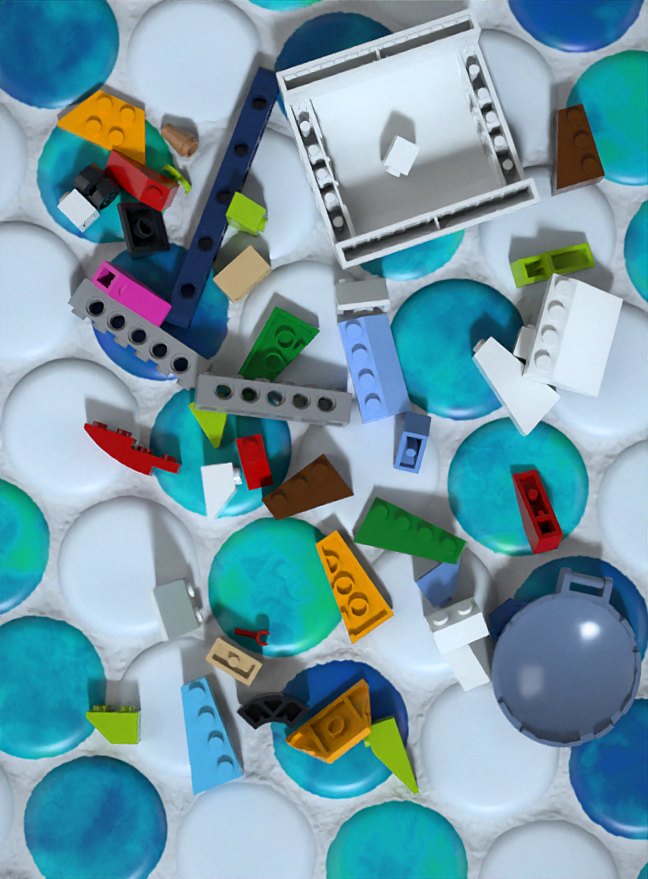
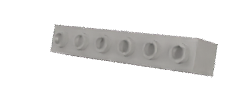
[68,278,213,391]
[194,371,352,428]

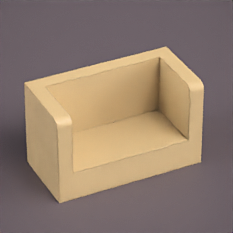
[213,245,272,305]
[205,636,263,686]

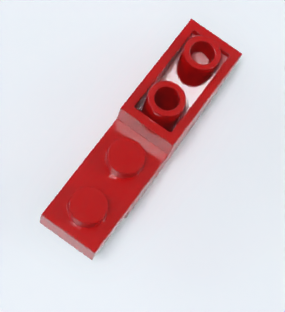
[83,420,182,477]

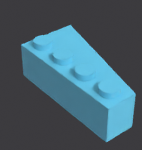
[181,675,244,795]

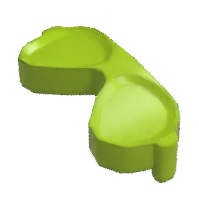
[162,164,192,194]

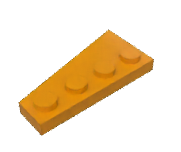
[315,530,394,644]

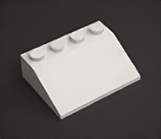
[522,273,623,398]

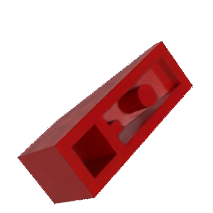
[104,149,180,212]
[512,469,563,554]

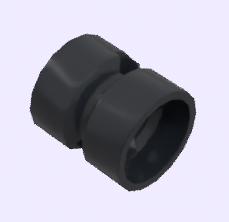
[72,163,121,211]

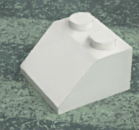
[334,275,390,318]
[201,463,242,519]
[424,597,489,655]

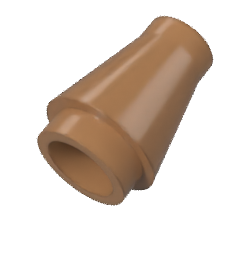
[161,123,199,158]

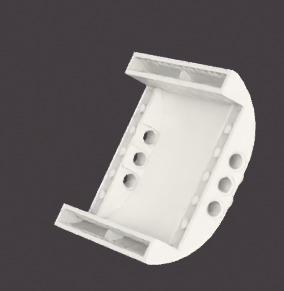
[276,7,541,269]

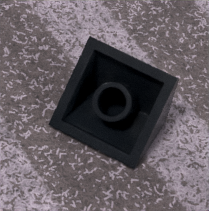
[117,202,171,260]

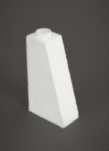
[472,337,561,437]

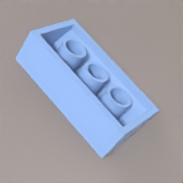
[338,314,412,424]

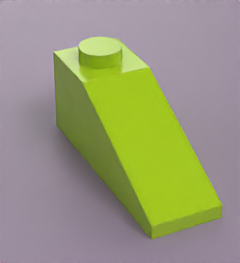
[363,715,419,794]

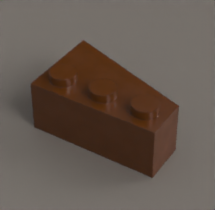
[552,103,605,197]
[261,453,354,521]

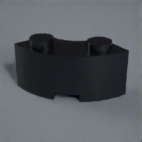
[236,692,310,730]

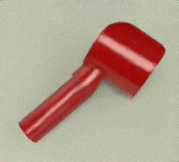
[234,628,271,646]

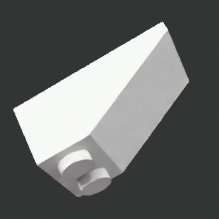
[147,578,203,642]

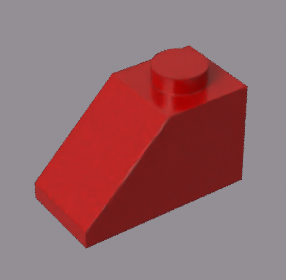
[235,433,274,490]

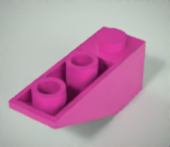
[90,260,172,327]

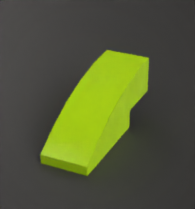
[510,242,595,288]

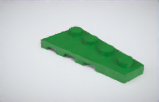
[226,306,320,401]
[353,497,468,565]

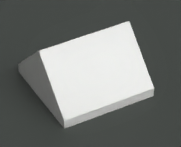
[443,631,496,692]

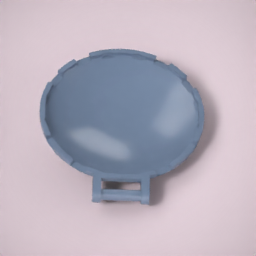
[491,567,641,747]

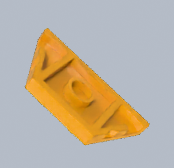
[57,90,146,166]
[285,679,372,764]

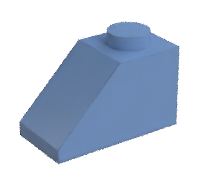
[394,412,431,474]
[414,557,461,608]

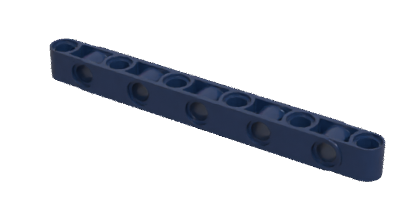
[164,66,280,330]

